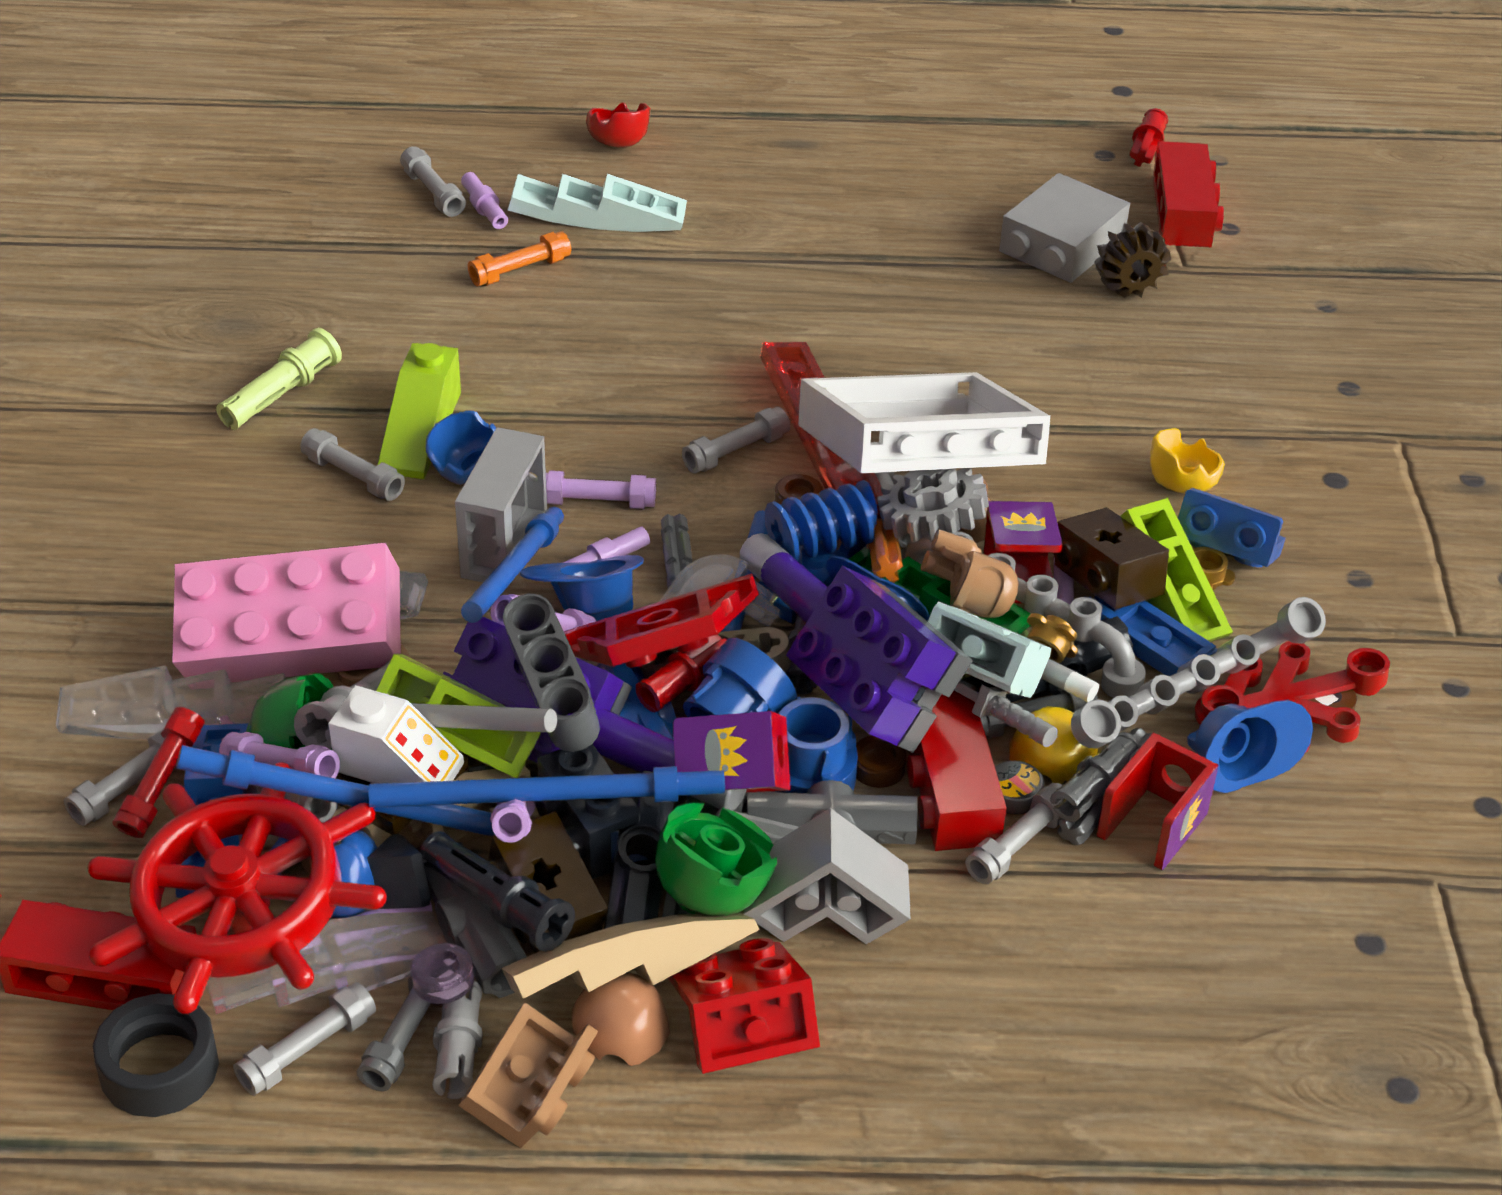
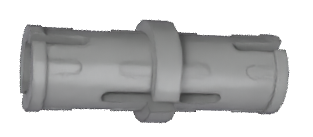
[432,978,483,1099]

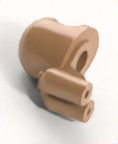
[921,529,1019,618]

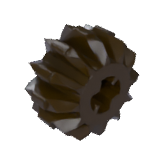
[1094,222,1172,298]

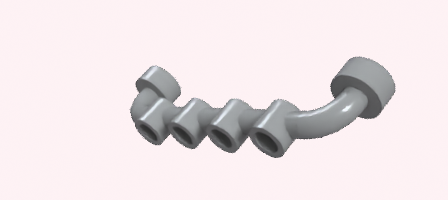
[901,532,1146,698]
[1071,597,1326,748]

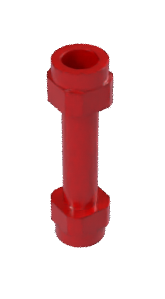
[112,707,205,838]

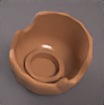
[572,972,670,1066]

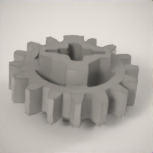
[878,468,989,543]

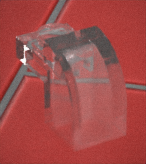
[660,554,781,627]

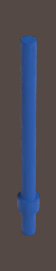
[461,507,564,623]
[176,745,495,836]
[368,766,725,807]

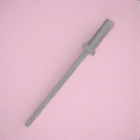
[954,679,1058,747]

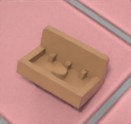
[458,1002,598,1149]

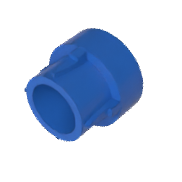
[683,638,797,717]
[773,697,858,793]

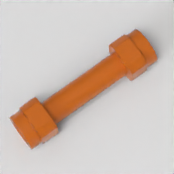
[468,231,571,287]

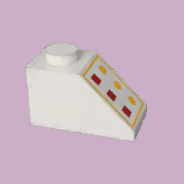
[328,685,464,784]

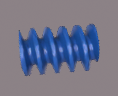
[765,480,878,561]

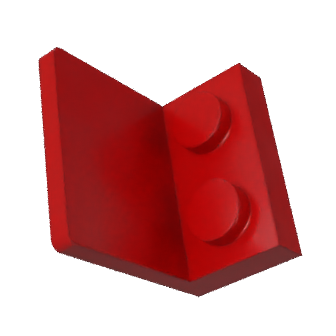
[668,938,820,1074]

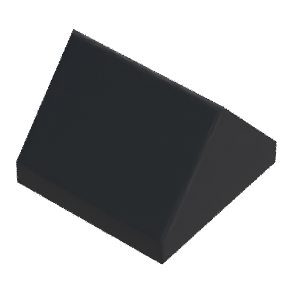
[367,833,431,909]

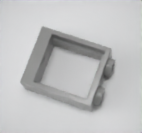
[455,427,547,588]

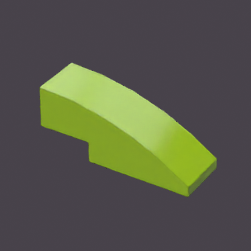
[376,654,541,778]

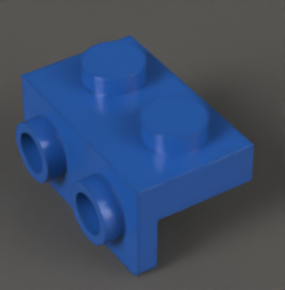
[1178,488,1286,567]

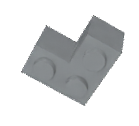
[744,808,911,944]

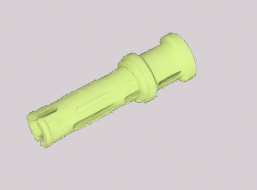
[216,328,342,430]

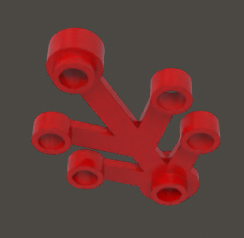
[1195,641,1390,753]

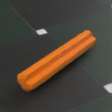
[869,521,903,583]

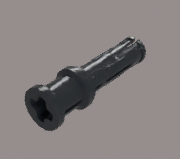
[420,831,575,952]

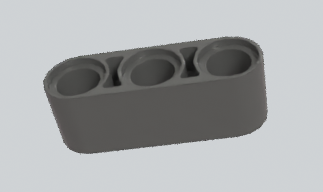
[503,593,600,752]

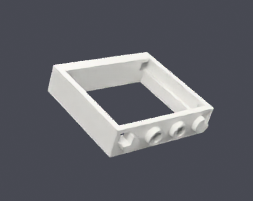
[798,372,1050,473]

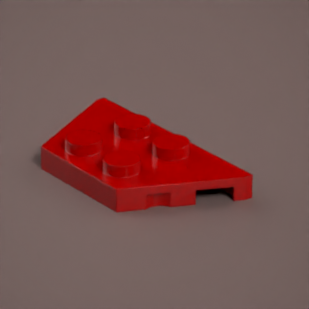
[564,574,759,668]

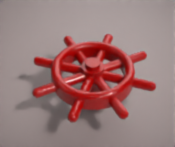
[87,762,387,1014]

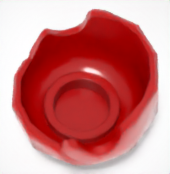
[586,102,651,148]

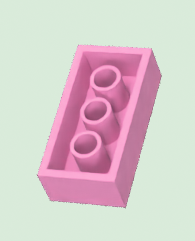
[172,543,401,686]

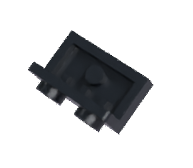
[535,744,640,879]

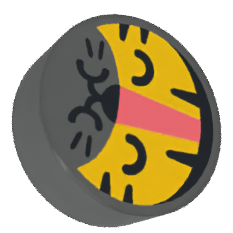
[995,761,1044,814]

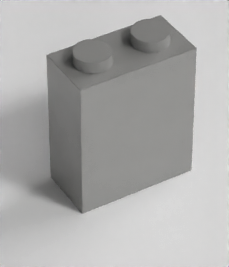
[999,173,1130,283]

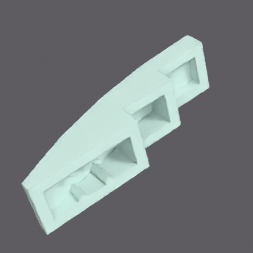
[508,174,687,232]

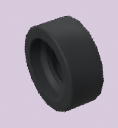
[92,993,219,1117]

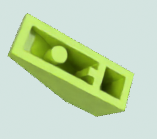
[378,343,461,479]
[1121,498,1233,642]

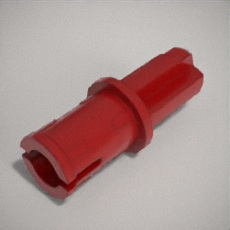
[1129,108,1168,167]
[635,634,727,713]

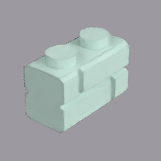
[928,602,1051,698]

